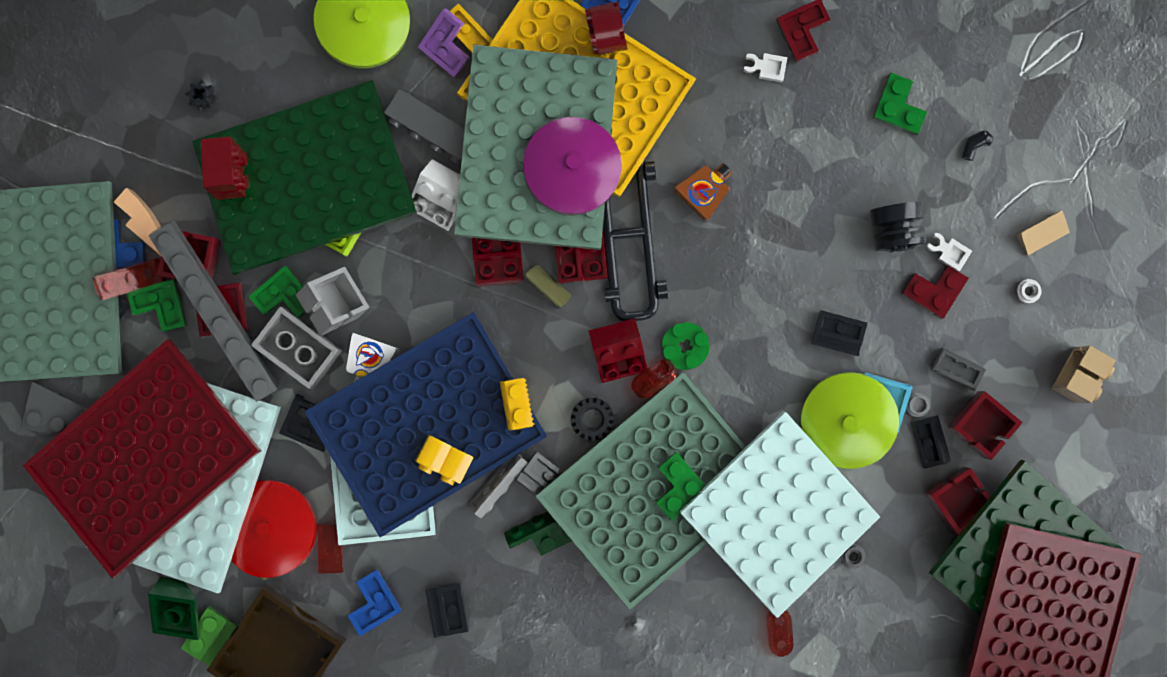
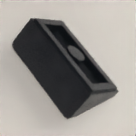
[911,415,951,469]

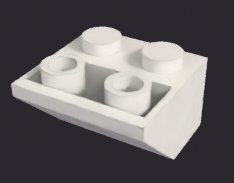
[412,159,460,231]

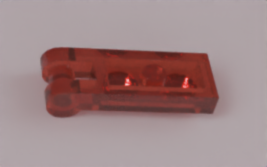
[92,258,166,301]

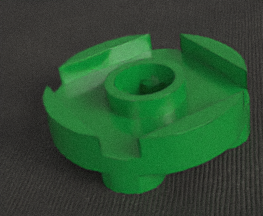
[661,322,710,370]

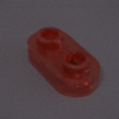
[631,359,677,398]
[766,610,794,657]

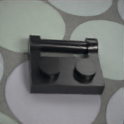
[279,394,326,452]

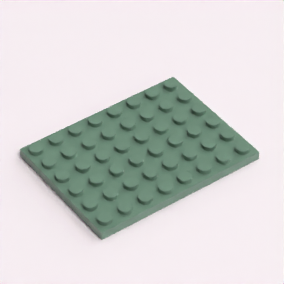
[454,45,617,250]
[0,181,122,382]
[535,372,746,610]

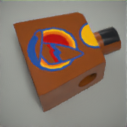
[674,163,732,222]

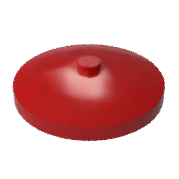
[231,480,317,578]

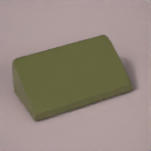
[525,265,571,308]

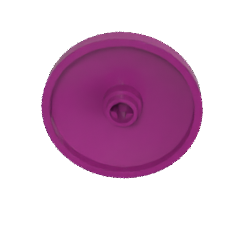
[523,117,622,215]

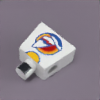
[346,333,399,382]

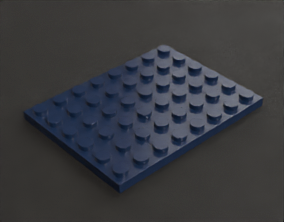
[304,312,547,538]

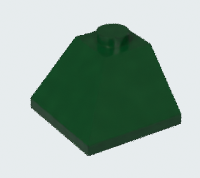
[148,577,200,640]

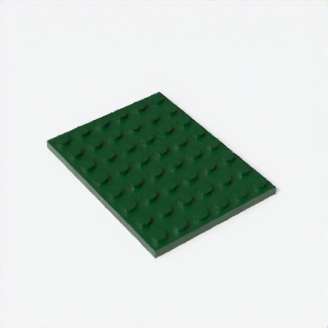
[192,80,417,275]

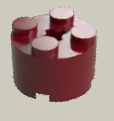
[585,1,628,56]

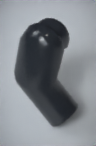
[962,131,994,161]

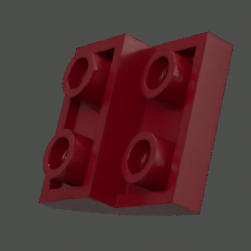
[555,231,608,284]
[472,238,524,287]

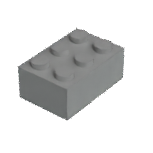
[251,306,343,389]

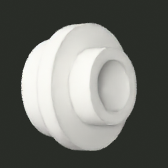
[1016,279,1041,303]

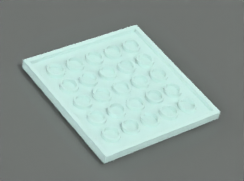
[679,411,880,618]

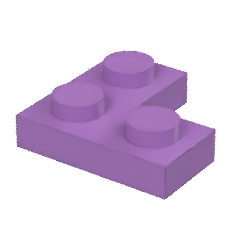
[418,9,470,77]

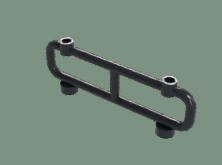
[603,160,668,321]

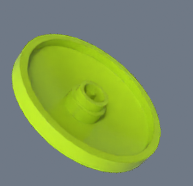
[314,0,410,69]
[801,372,899,469]

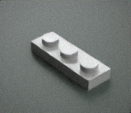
[467,454,528,519]

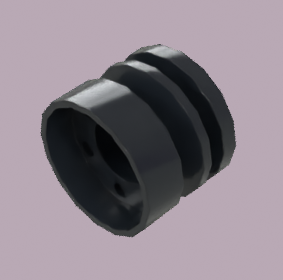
[870,202,927,253]

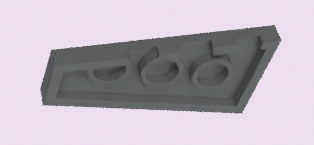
[21,381,87,436]

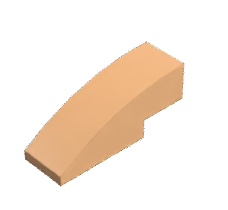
[114,188,161,256]

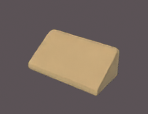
[1016,211,1070,256]

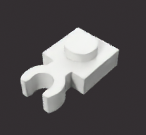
[743,53,787,83]
[925,233,972,272]

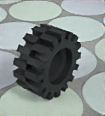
[571,398,614,441]

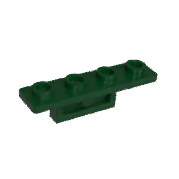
[504,511,572,556]

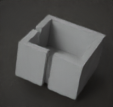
[296,267,370,336]

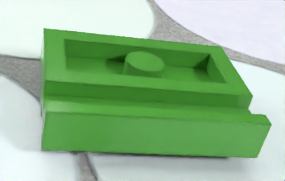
[181,606,239,667]

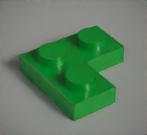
[873,72,927,135]
[248,266,306,318]
[127,280,187,332]
[655,452,706,521]

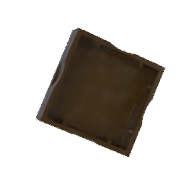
[206,586,347,677]

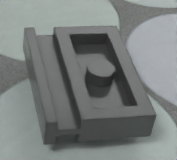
[515,452,564,496]

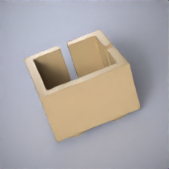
[1051,346,1116,403]

